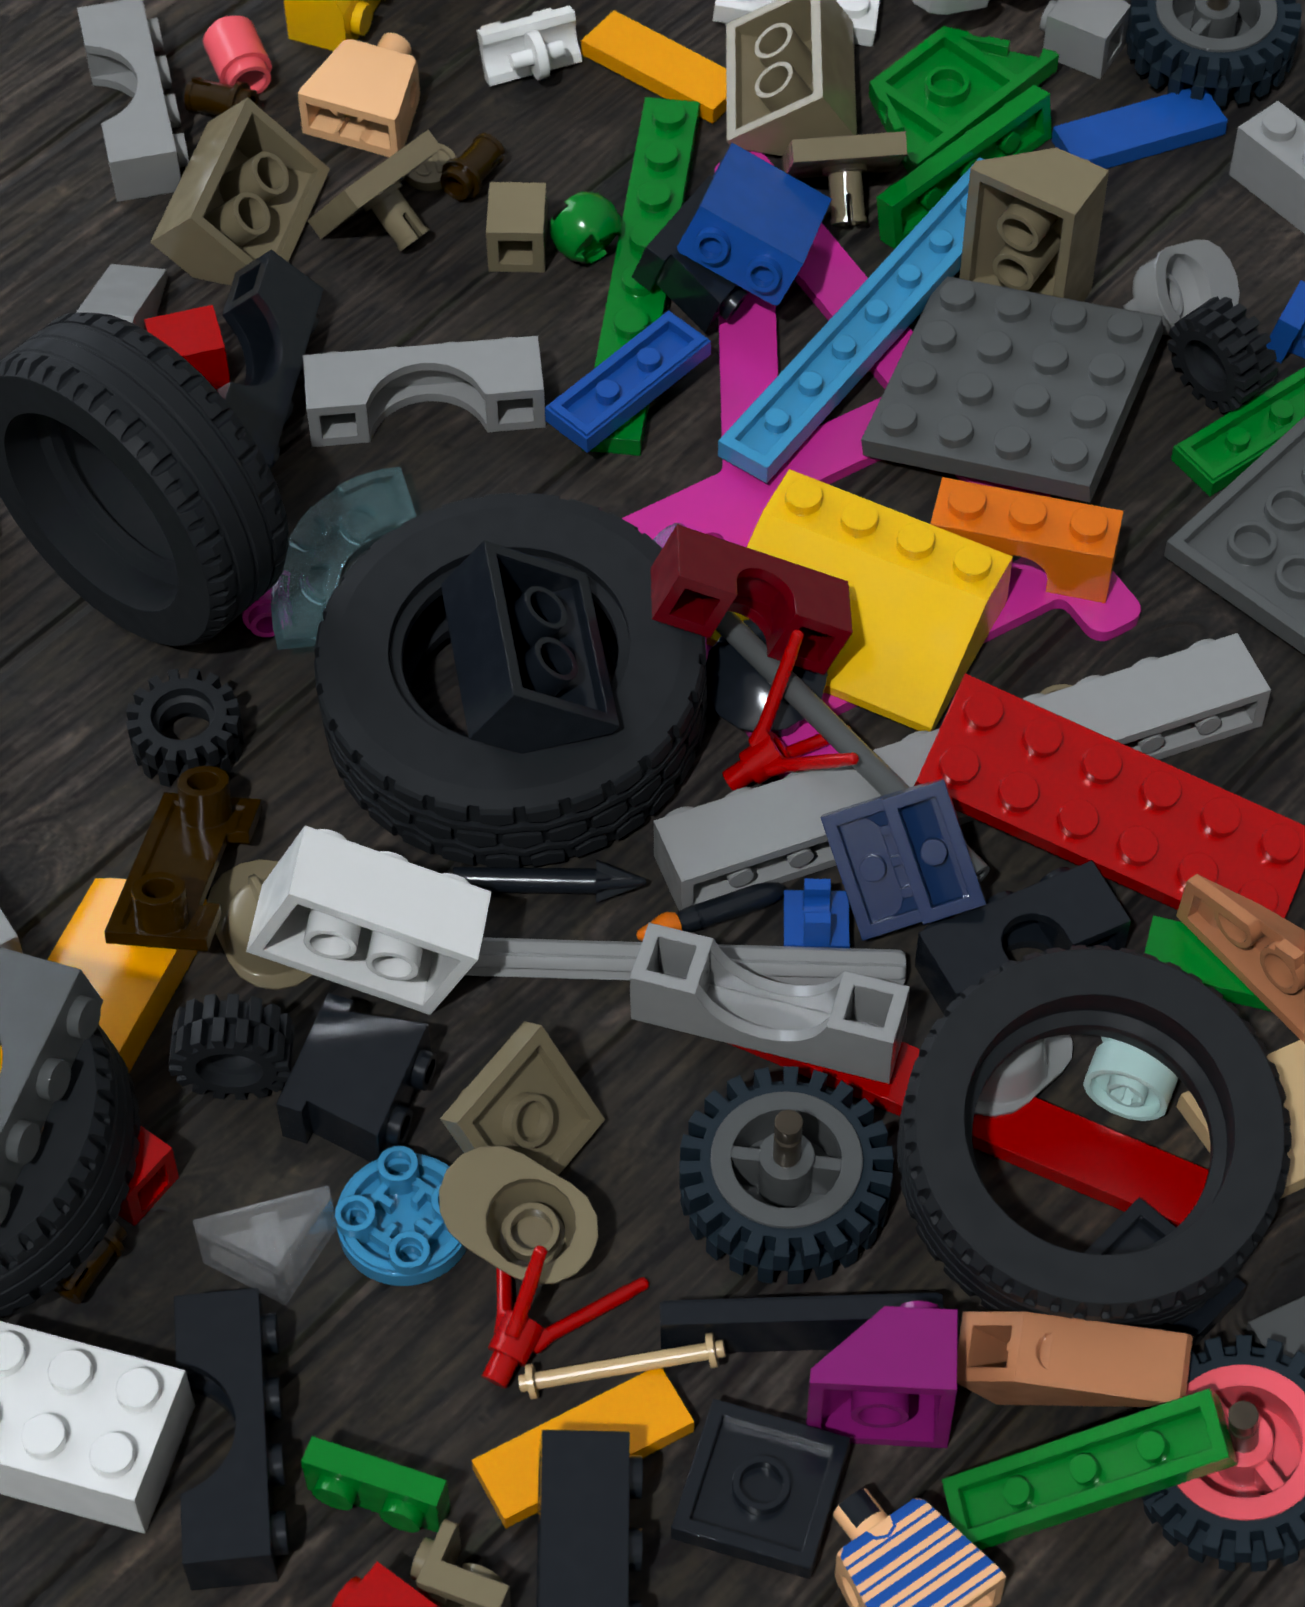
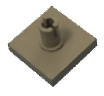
[308,130,442,251]
[782,131,907,227]
[440,1021,605,1176]

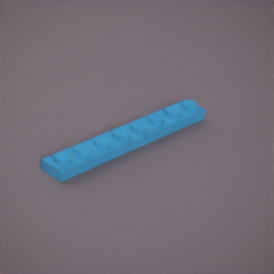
[718,157,985,483]

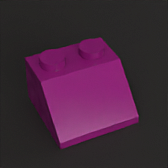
[806,1301,958,1448]

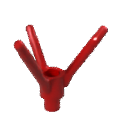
[722,629,859,791]
[481,1245,649,1389]

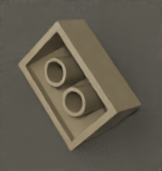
[726,0,857,156]
[150,97,330,286]
[959,148,1109,302]

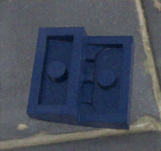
[821,778,986,941]

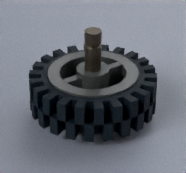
[1126,0,1302,106]
[679,1066,894,1285]

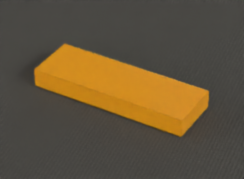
[581,10,727,124]
[472,1368,694,1529]

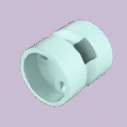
[1083,1037,1178,1121]

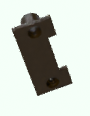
[104,766,262,951]

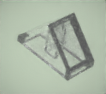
[193,1185,337,1306]

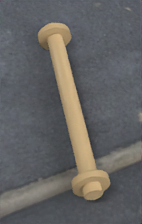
[518,1332,726,1400]

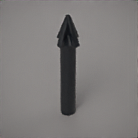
[453,860,646,903]

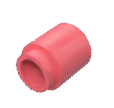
[203,16,272,94]

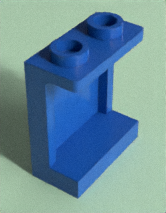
[677,143,832,306]

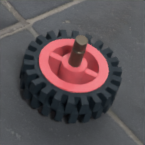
[1138,1335,1305,1572]

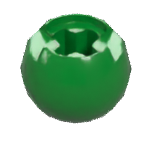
[550,191,622,264]

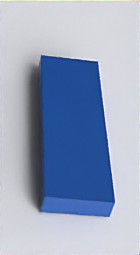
[1051,87,1228,169]
[545,310,711,453]

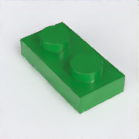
[301,1436,451,1533]

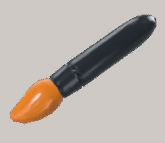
[636,882,786,941]

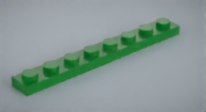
[582,97,700,456]

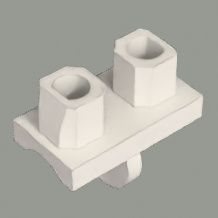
[477,5,582,86]

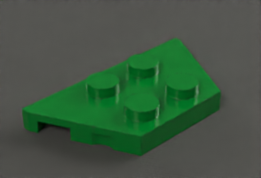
[869,26,1059,174]

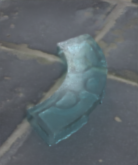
[271,467,416,650]

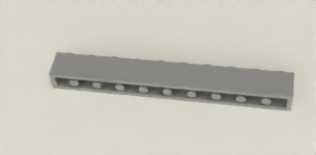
[653,633,1271,910]

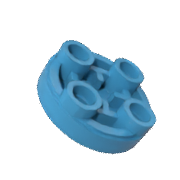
[335,1146,467,1286]

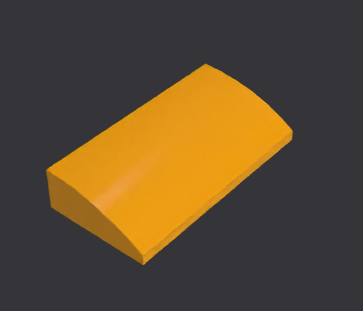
[0,878,207,1073]

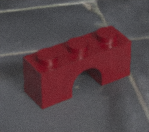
[651,524,853,675]

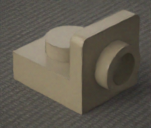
[410,1519,511,1607]

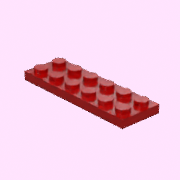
[914,673,1305,919]

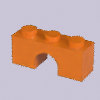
[930,477,1124,603]

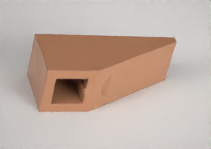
[957,1311,1193,1407]

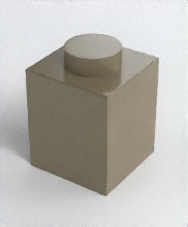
[486,182,548,273]

